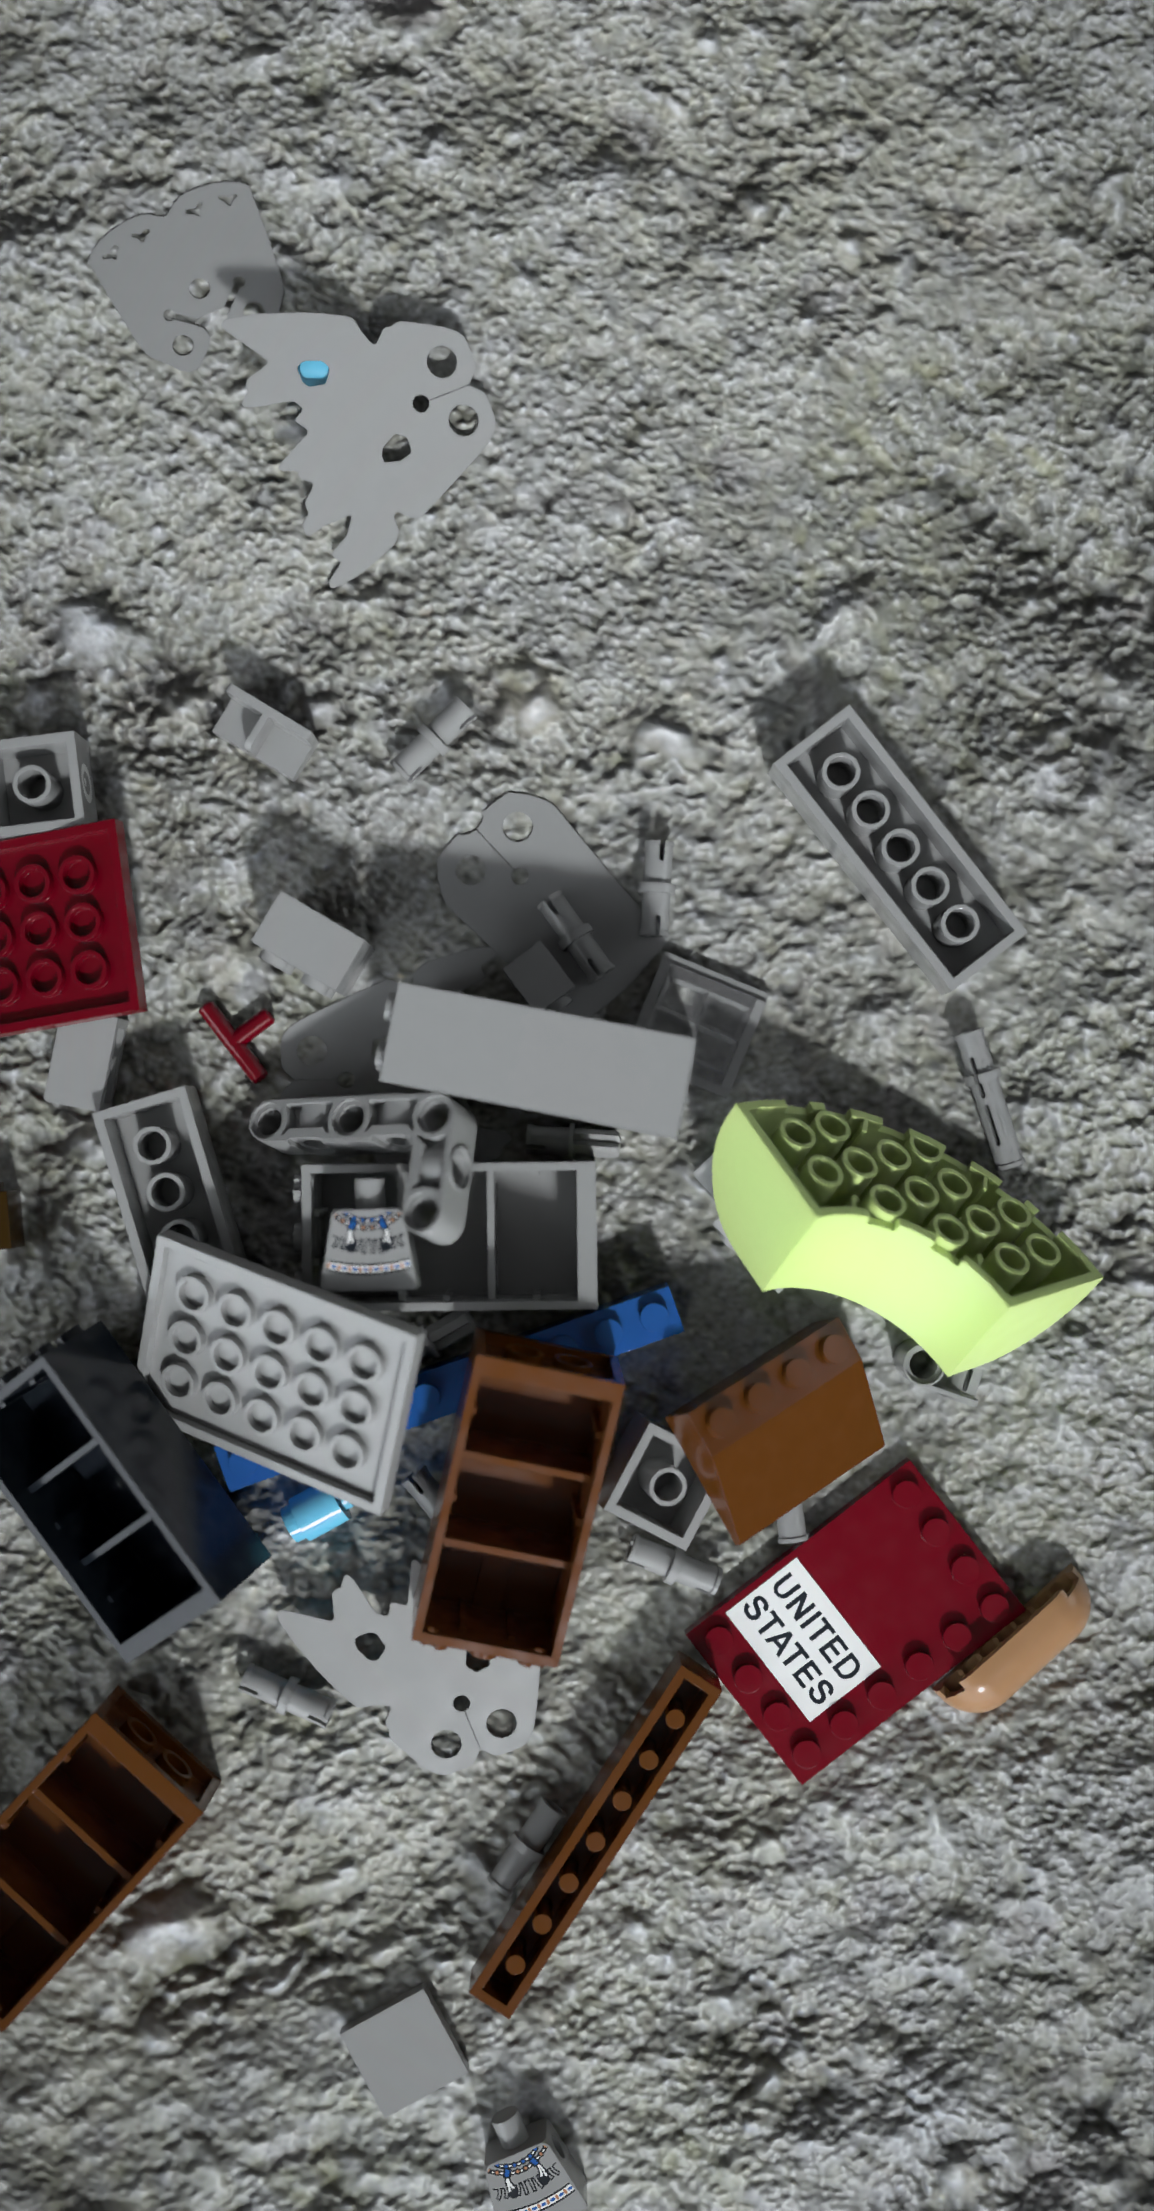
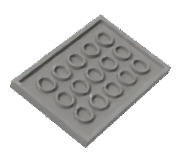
[136,1230,426,1516]

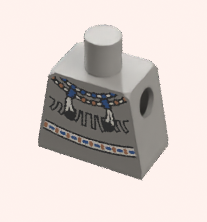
[321,1178,421,1291]
[484,2106,587,2211]

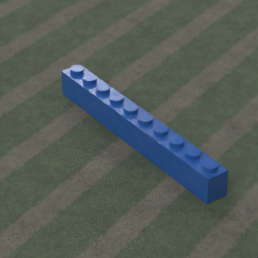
[214,1282,685,1492]

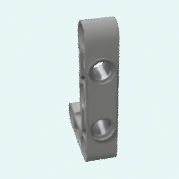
[249,1092,477,1246]

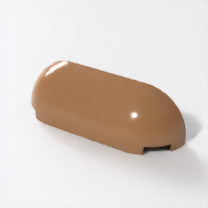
[932,1563,1091,1713]

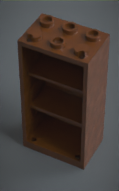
[411,1327,626,1668]
[0,1685,221,2033]

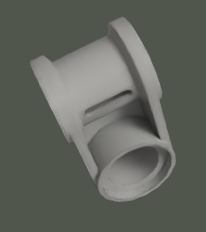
[893,1338,992,1407]

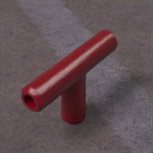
[199,1001,275,1084]

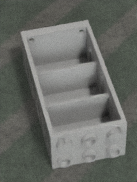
[375,982,696,1140]
[293,1160,598,1312]

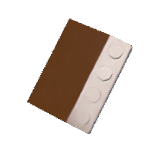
[665,1317,885,1545]

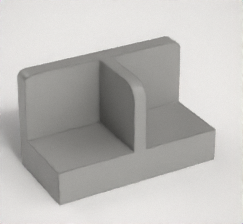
[212,683,319,783]
[44,1017,129,1112]

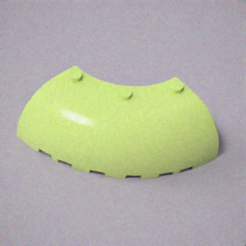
[712,1099,1104,1377]

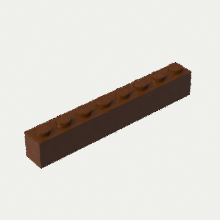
[469,1650,722,2019]

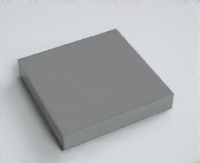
[340,1982,469,2118]

